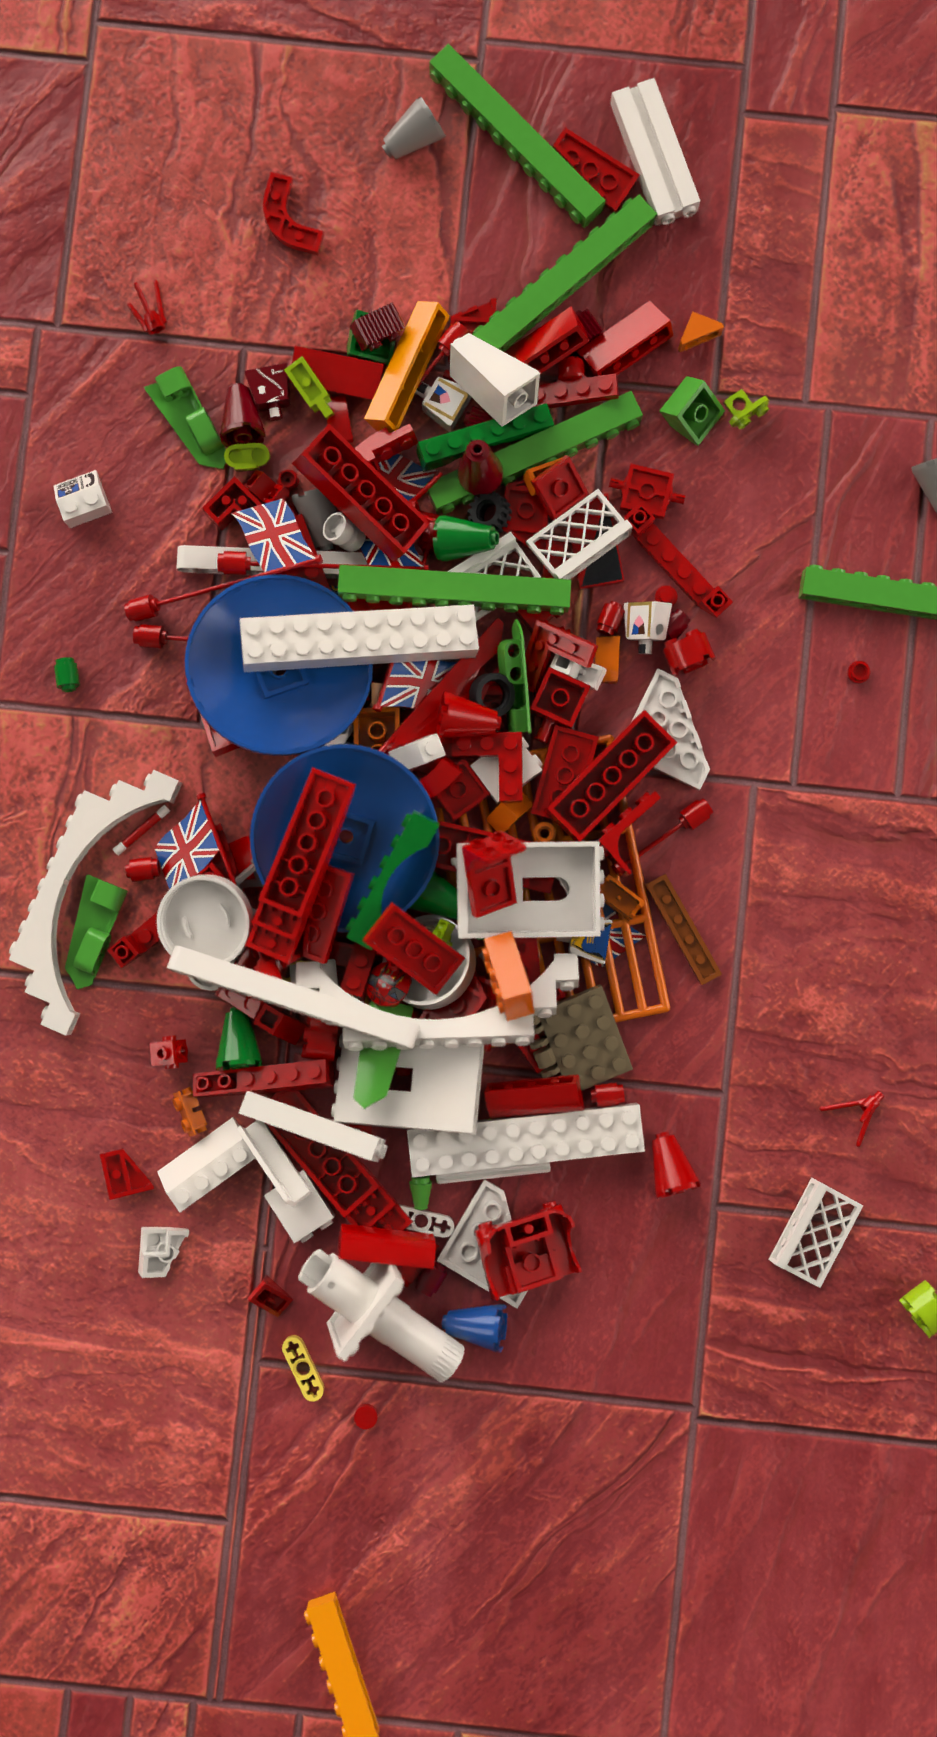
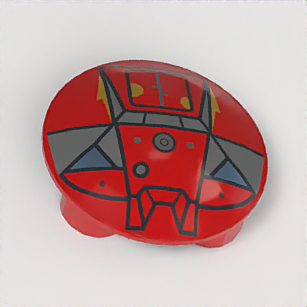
[366,962,412,1007]

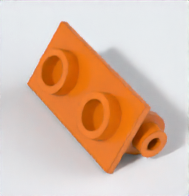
[172,1087,208,1137]

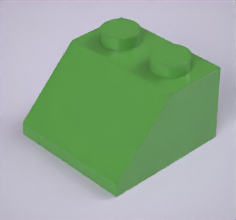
[659,376,725,446]

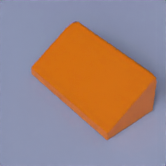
[595,636,620,684]

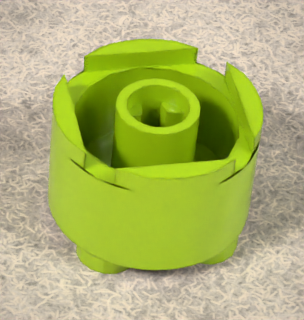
[899,1280,937,1338]

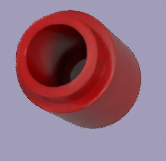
[596,601,625,636]
[125,857,160,882]
[590,1082,625,1108]

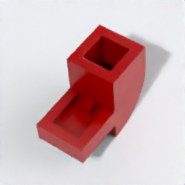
[244,470,290,504]

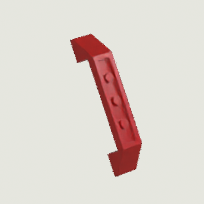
[623,502,733,618]
[107,862,225,968]

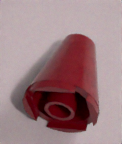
[220,383,266,448]
[458,440,503,495]

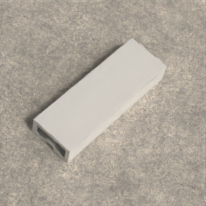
[610,78,700,225]
[239,1091,387,1162]

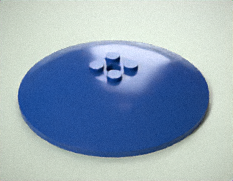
[185,574,373,756]
[250,744,439,932]

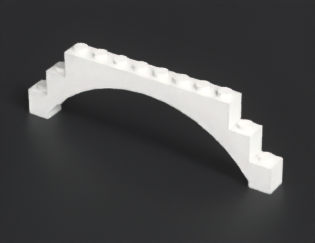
[9,770,182,1036]
[296,953,579,1051]

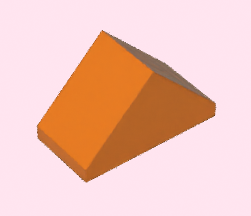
[678,311,724,352]
[485,793,533,832]

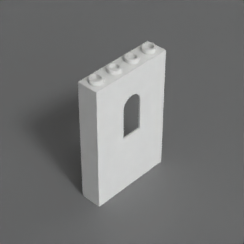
[456,842,605,938]
[331,1034,485,1135]

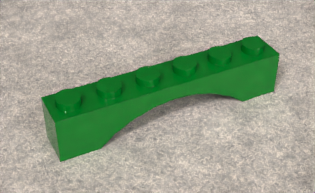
[416,403,554,472]
[346,810,439,951]

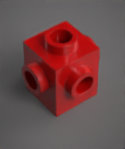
[149,1035,188,1069]

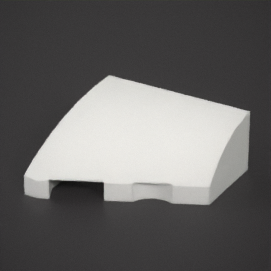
[138,1227,189,1278]

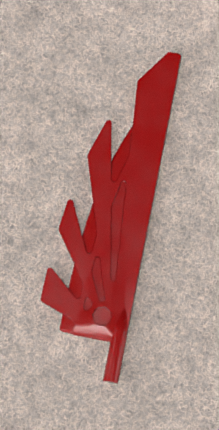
[378,618,504,775]

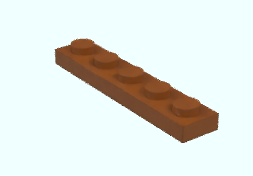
[645,874,722,985]

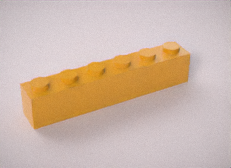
[364,301,450,433]
[304,1592,380,1737]

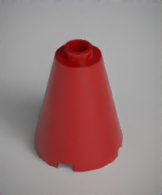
[436,691,501,738]
[652,1131,701,1199]

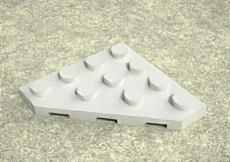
[631,669,710,791]
[437,1179,528,1308]

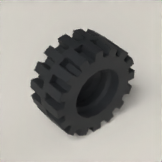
[468,491,512,533]

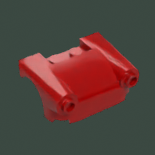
[475,1200,582,1301]

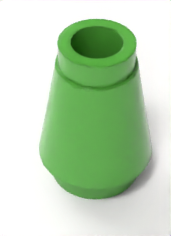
[409,1175,432,1210]

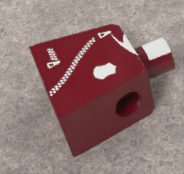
[245,363,290,421]

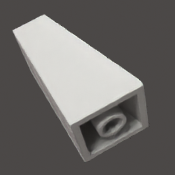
[450,333,540,427]

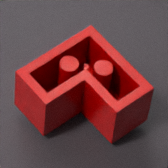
[202,476,262,531]

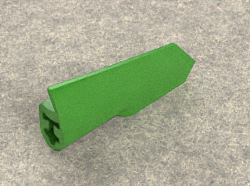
[144,366,226,470]
[497,619,532,733]
[65,875,128,989]
[353,1001,413,1109]

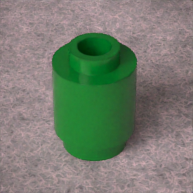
[54,657,80,692]

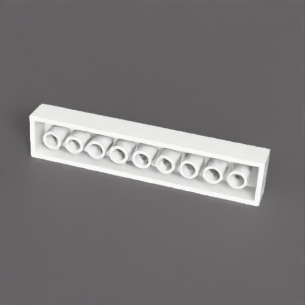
[240,605,479,672]
[407,1102,645,1177]

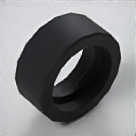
[469,673,515,716]

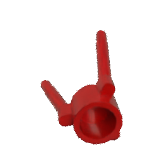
[127,280,167,335]

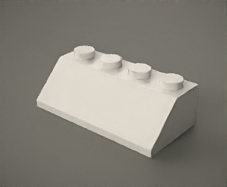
[157,1117,255,1212]

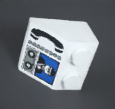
[54,470,112,528]

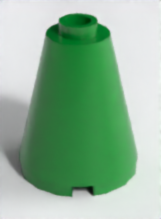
[433,515,499,562]
[409,871,457,920]
[215,1008,262,1071]

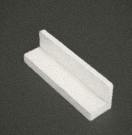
[236,1120,312,1207]

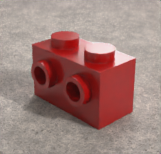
[514,937,541,982]

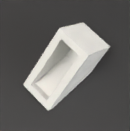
[388,733,446,769]

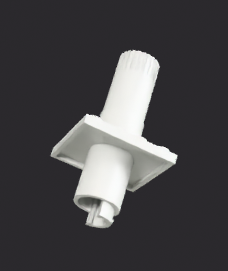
[298,1249,465,1382]

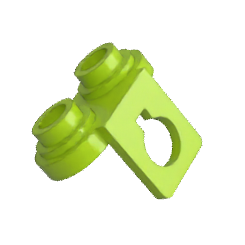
[724,389,769,430]
[224,443,270,472]

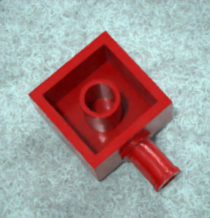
[530,667,591,744]

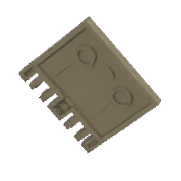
[530,984,633,1090]

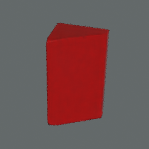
[229,835,255,879]

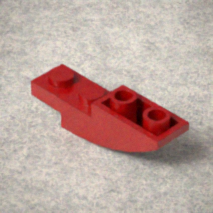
[355,424,418,472]

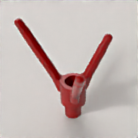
[409,472,443,523]
[819,1091,884,1147]

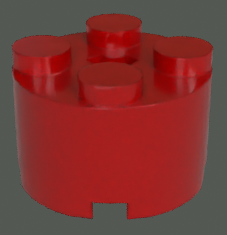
[663,629,716,676]
[301,1016,340,1062]

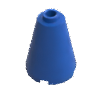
[442,1304,508,1353]

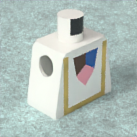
[415,377,472,432]
[624,601,672,654]

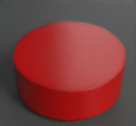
[354,1404,378,1429]

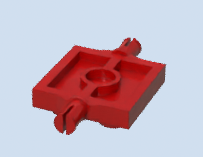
[609,463,686,519]

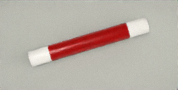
[112,804,170,856]

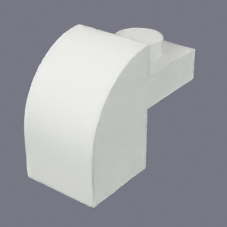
[550,654,607,691]

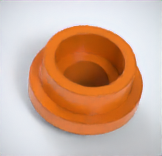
[533,822,556,842]

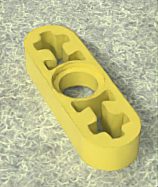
[282,1335,324,1402]

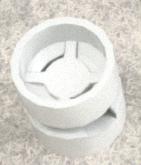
[323,512,366,552]

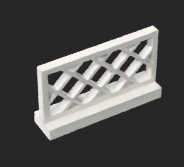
[526,489,633,580]
[447,532,541,621]
[768,1177,863,1288]

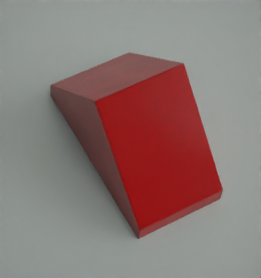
[247,1275,293,1317]

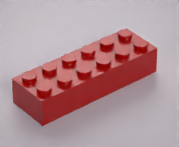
[292,424,430,562]
[544,710,678,842]

